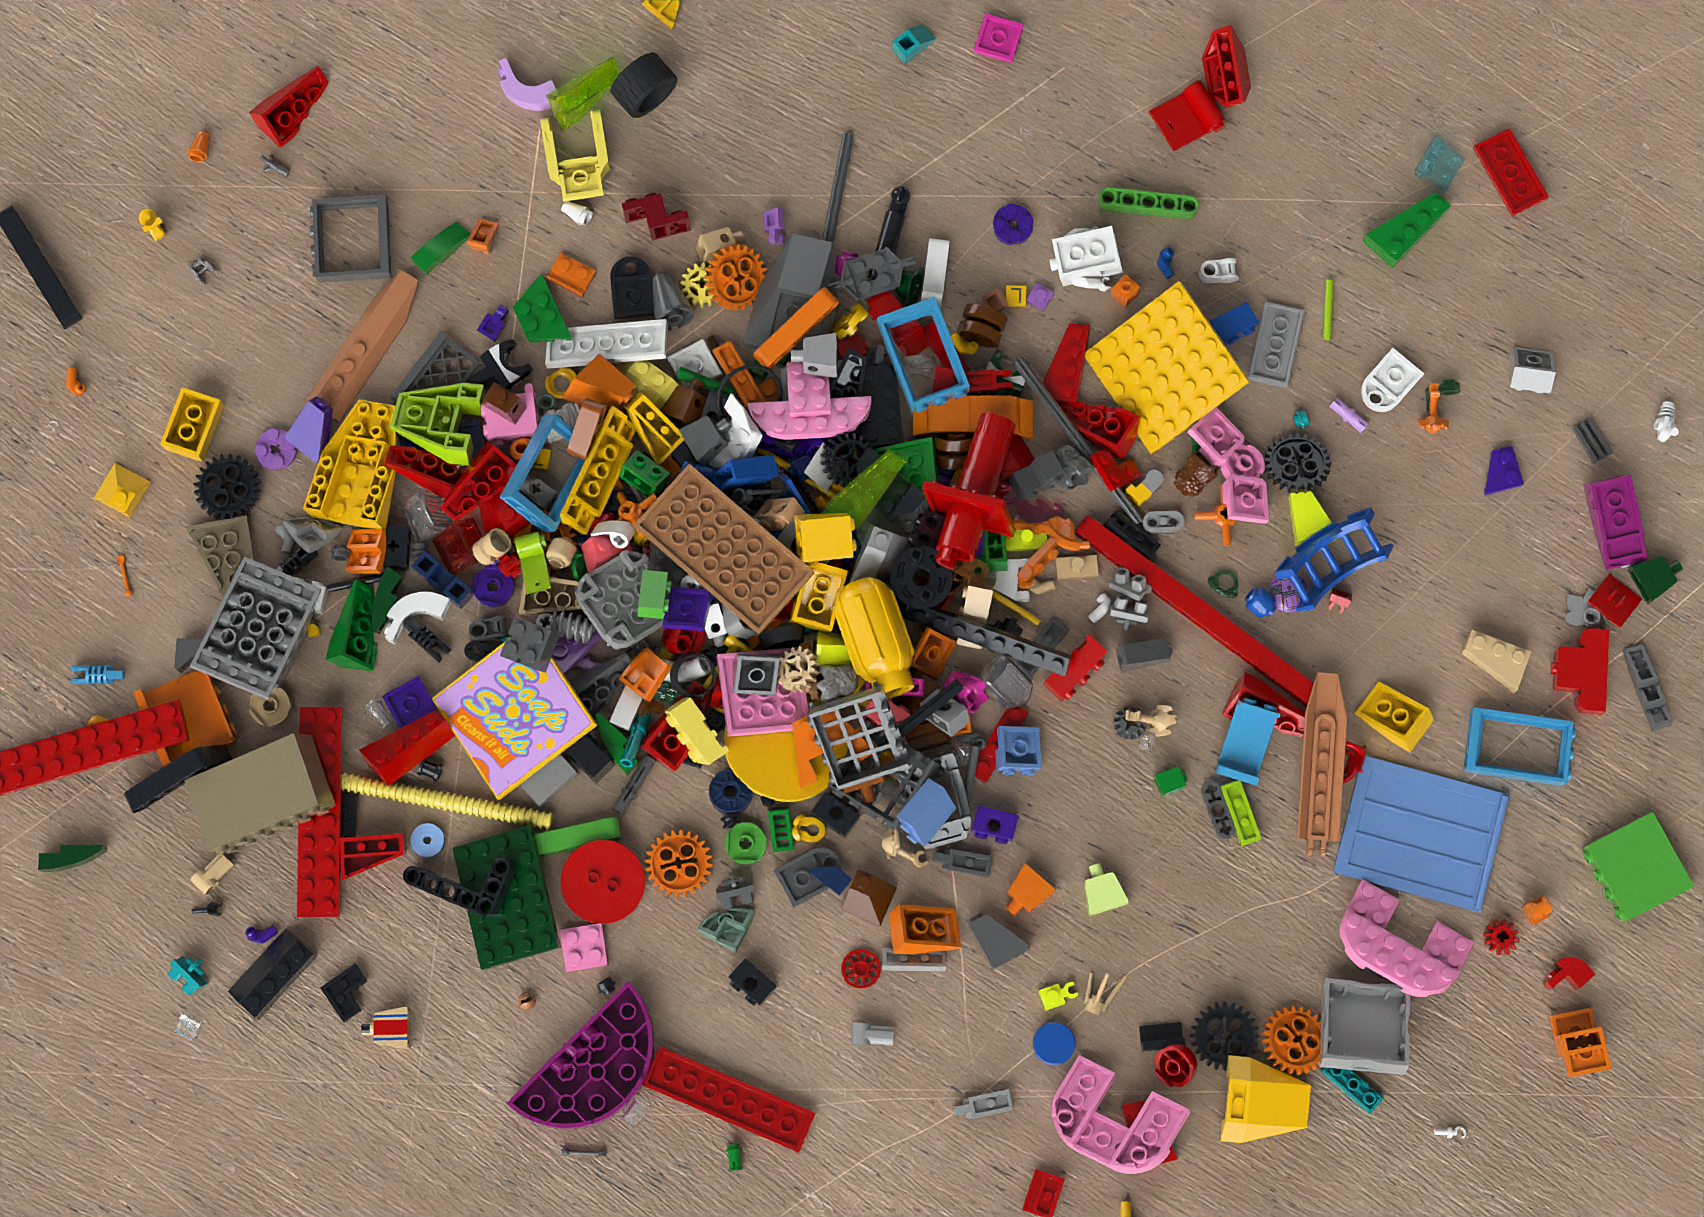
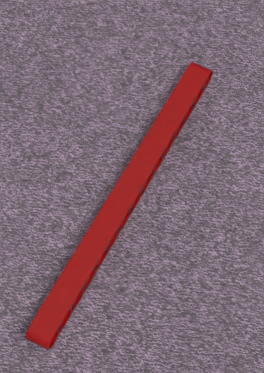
[1074,515,1314,708]

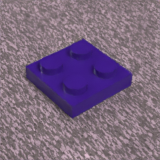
[662,587,713,631]
[382,676,438,728]

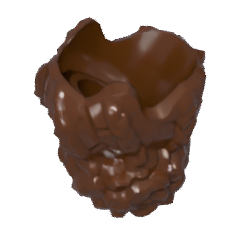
[1174,451,1219,497]

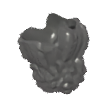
[1053,445,1094,490]

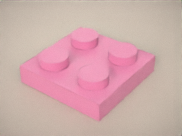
[560,923,608,972]

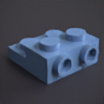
[995,726,1042,776]

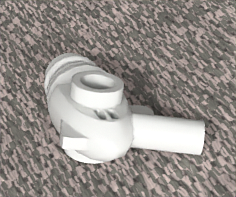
[1654,401,1679,442]

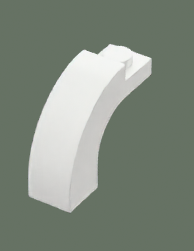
[384,592,452,644]

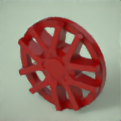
[841,949,881,989]

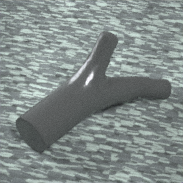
[260,155,290,177]

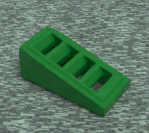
[767,807,794,853]

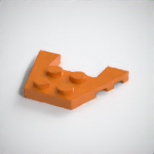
[792,711,872,789]

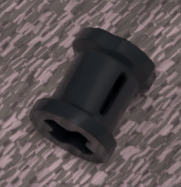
[417,758,444,782]

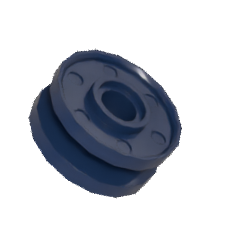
[709,769,753,815]

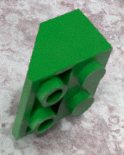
[965,530,1008,573]

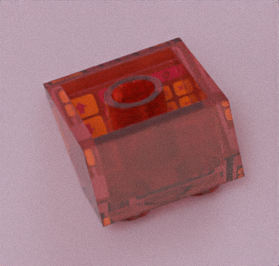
[432,517,483,575]

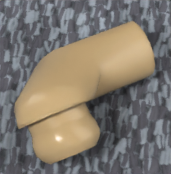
[1028,578,1055,594]

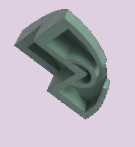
[698,907,755,952]

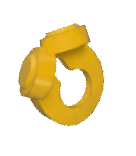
[792,814,825,843]

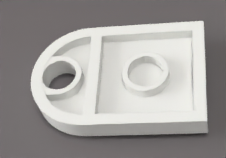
[1361,348,1424,412]

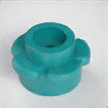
[1293,410,1309,429]

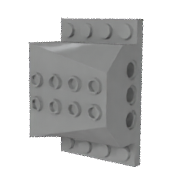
[190,557,321,700]

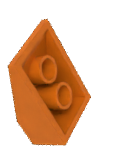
[889,904,961,955]

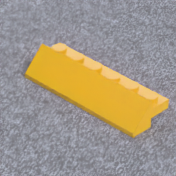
[560,406,636,535]

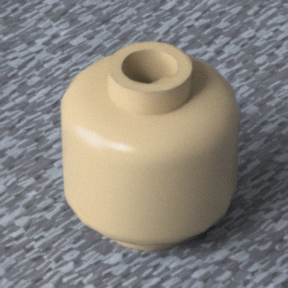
[546,536,576,569]

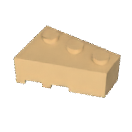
[957,574,997,649]

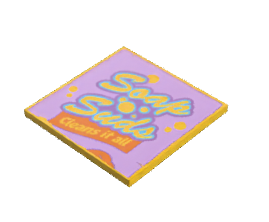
[432,637,597,800]

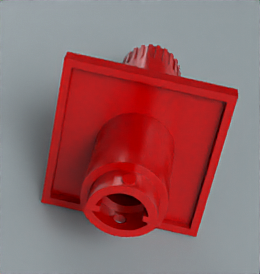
[922,412,1016,570]

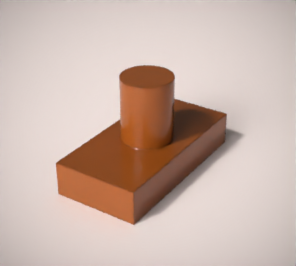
[843,775,888,804]

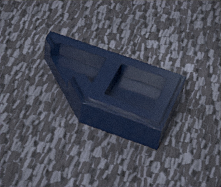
[809,866,852,896]

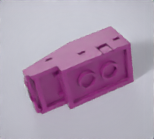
[1583,475,1648,570]

